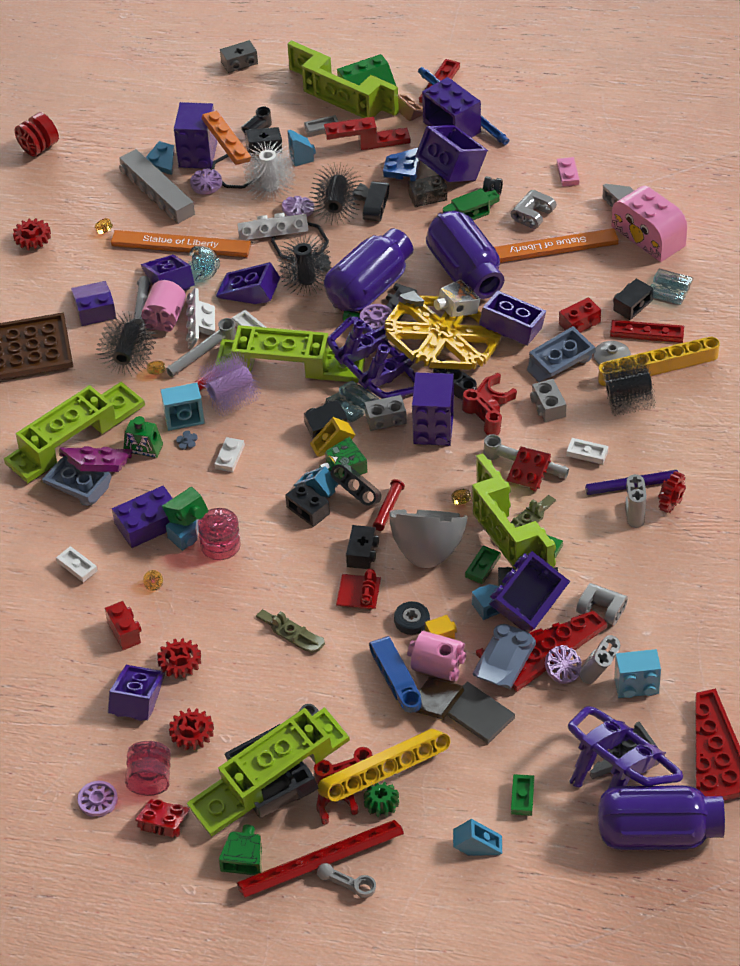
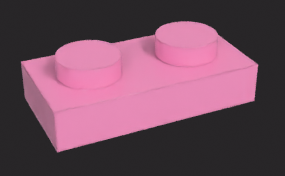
[557,157,579,187]

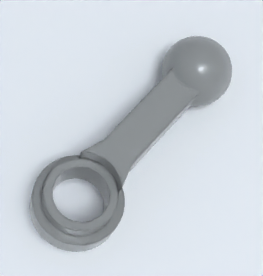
[317,863,376,898]

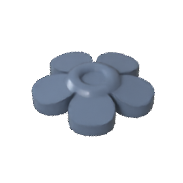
[176,431,198,450]

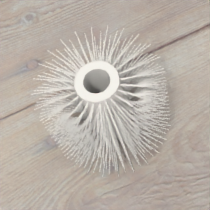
[243,141,295,200]

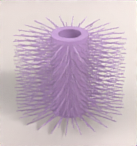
[198,351,261,416]

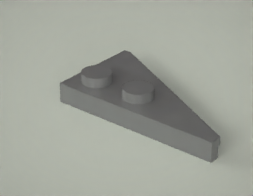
[590,721,658,779]

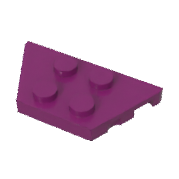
[59,446,132,472]

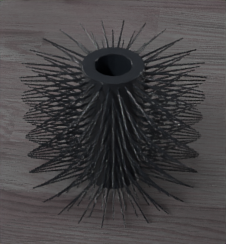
[308,163,364,225]
[277,233,332,296]
[96,311,157,376]
[602,354,655,416]

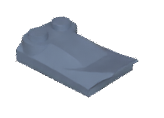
[527,326,596,382]
[42,456,112,506]
[473,624,536,689]

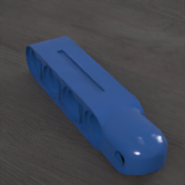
[369,636,422,713]

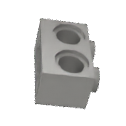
[530,379,567,423]
[364,395,407,431]

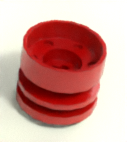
[14,112,59,157]

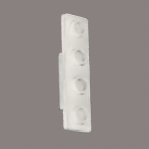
[237,213,308,240]
[186,288,215,349]

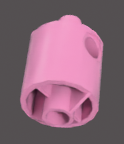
[141,280,186,332]
[407,631,466,682]

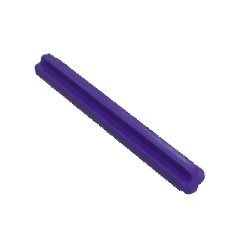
[585,470,678,495]

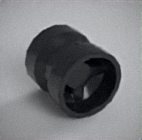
[483,176,503,196]

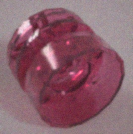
[198,508,241,560]
[125,741,171,796]

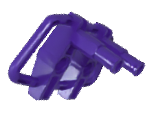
[327,317,415,399]
[568,706,683,790]

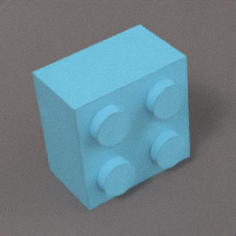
[161,383,205,431]
[614,649,661,698]

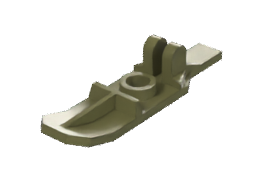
[510,495,556,528]
[256,609,325,653]

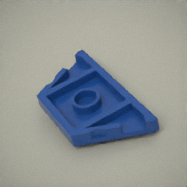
[383,147,420,181]

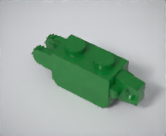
[443,188,500,220]

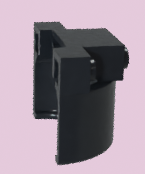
[224,724,319,818]

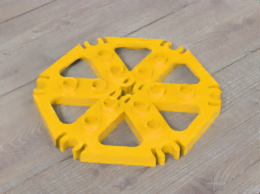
[384,296,501,370]

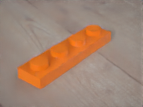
[201,111,251,165]

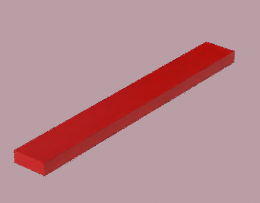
[237,820,404,898]

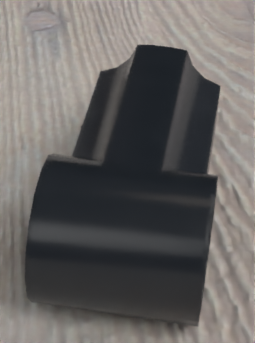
[241,106,272,135]

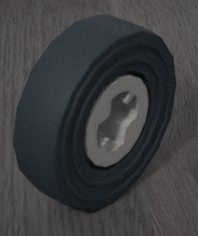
[394,601,430,635]

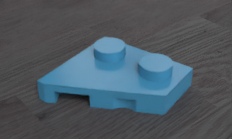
[146,141,174,175]

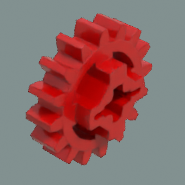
[13,218,51,250]
[658,471,686,513]
[157,638,202,679]
[169,708,214,750]

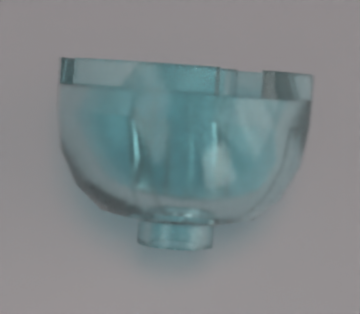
[188,246,220,281]

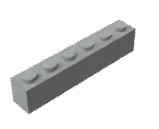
[119,149,195,223]

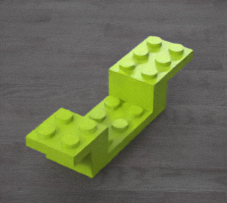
[287,40,399,118]
[215,325,365,383]
[4,382,145,483]
[472,453,556,570]
[187,707,350,837]

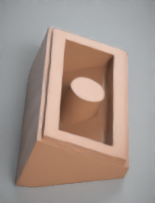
[398,94,423,121]

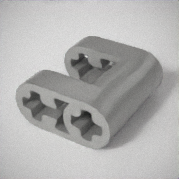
[510,190,557,229]
[625,474,647,528]
[576,583,628,625]
[579,635,621,684]

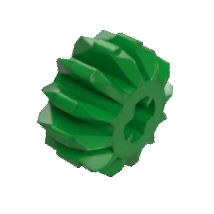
[364,781,399,818]

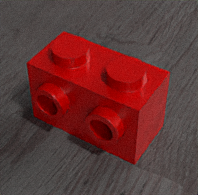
[559,297,601,333]
[105,601,142,650]

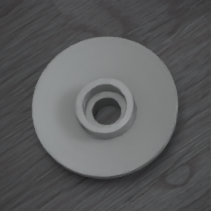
[594,341,631,365]

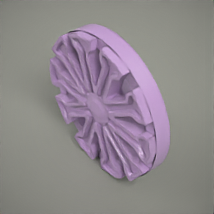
[190,169,222,194]
[282,196,314,217]
[360,304,392,330]
[545,645,582,684]
[78,781,118,817]

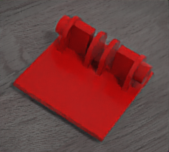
[506,446,551,492]
[336,569,381,609]
[135,799,190,838]

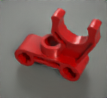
[462,373,517,435]
[314,747,373,825]

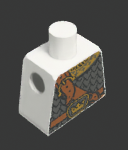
[434,280,480,317]

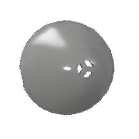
[389,509,468,568]

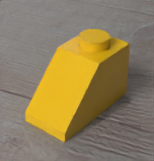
[310,417,355,457]

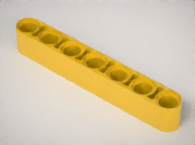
[598,337,720,386]
[318,729,450,802]

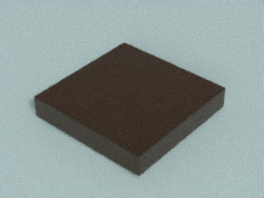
[416,677,465,719]

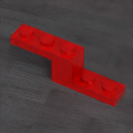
[324,117,411,151]

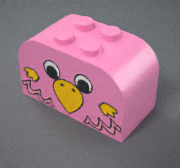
[611,186,687,262]

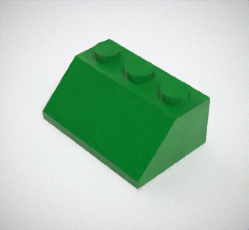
[337,54,396,86]

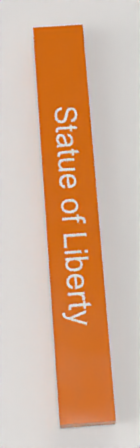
[494,228,619,263]
[111,230,251,258]

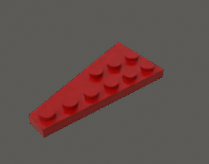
[476,611,607,692]
[695,688,740,801]

